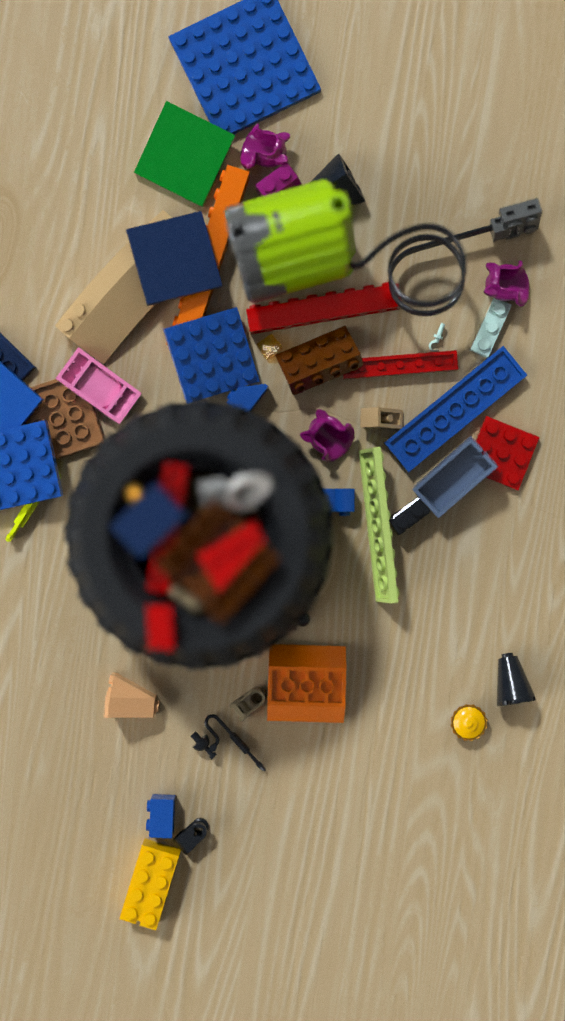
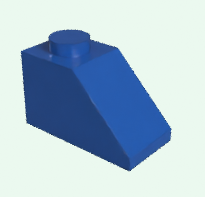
[227,384,269,412]

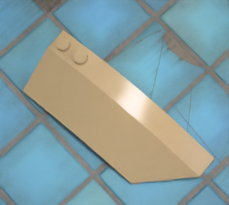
[55,210,172,364]

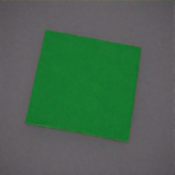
[134,101,236,207]

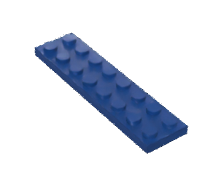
[384,346,527,472]

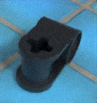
[173,818,209,855]

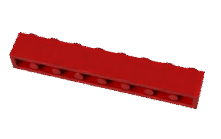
[246,282,401,335]

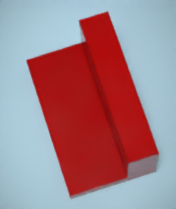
[146,604,176,651]

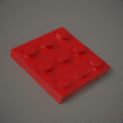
[476,416,540,490]

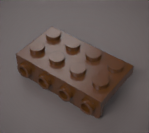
[275,325,363,395]

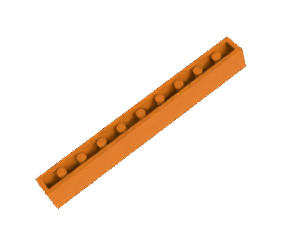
[166,164,250,349]

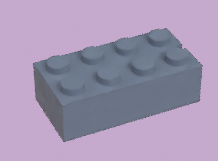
[412,436,498,518]

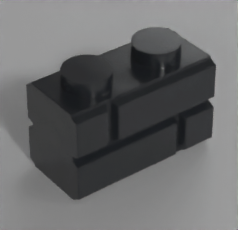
[389,497,430,535]

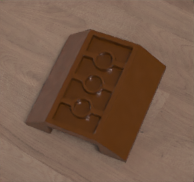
[156,499,280,624]

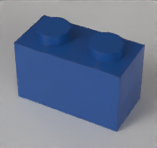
[146,794,176,838]

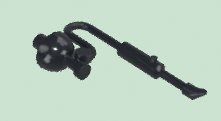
[190,714,266,772]

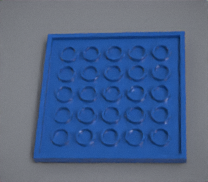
[168,0,321,134]

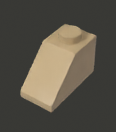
[360,407,403,429]

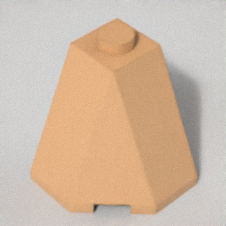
[104,673,160,718]

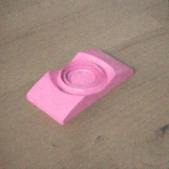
[56,347,142,424]

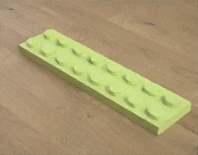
[358,447,399,603]

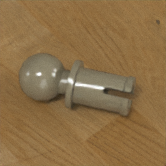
[169,583,205,615]

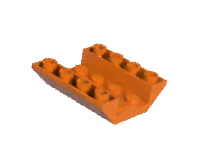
[267,644,346,723]

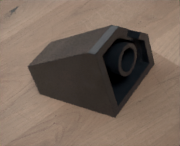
[310,154,365,206]

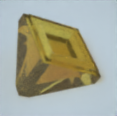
[256,333,283,360]

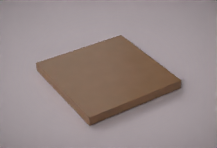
[24,379,104,460]

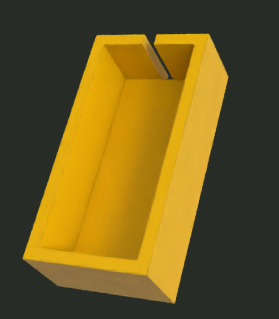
[119,838,181,930]

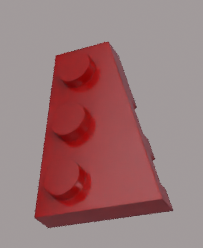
[197,521,265,593]

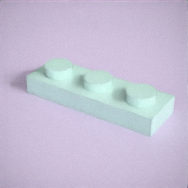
[470,298,512,358]

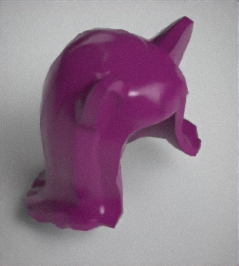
[240,123,290,169]
[484,261,530,307]
[300,409,355,462]

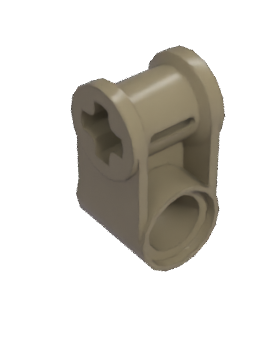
[229,687,266,721]

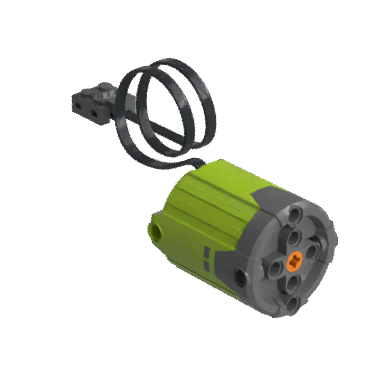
[224,180,542,317]

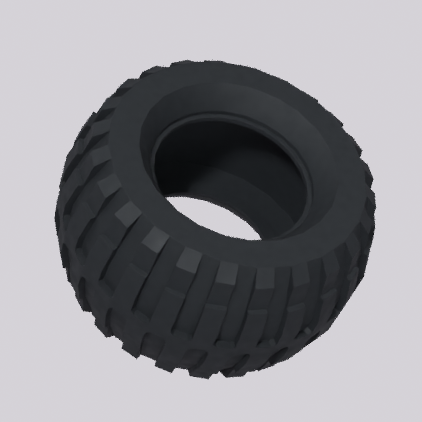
[64,400,334,670]

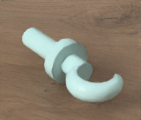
[429,323,446,352]

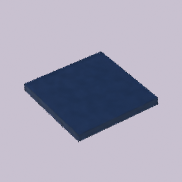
[126,211,223,306]

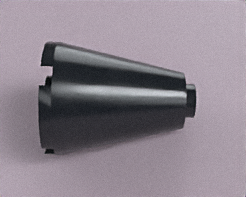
[497,653,536,707]

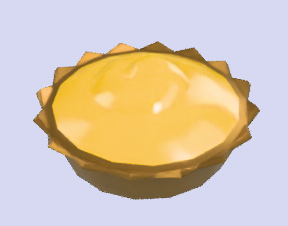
[450,704,488,741]

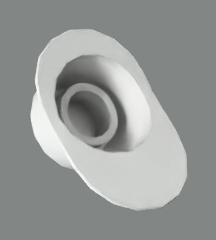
[226,474,272,511]

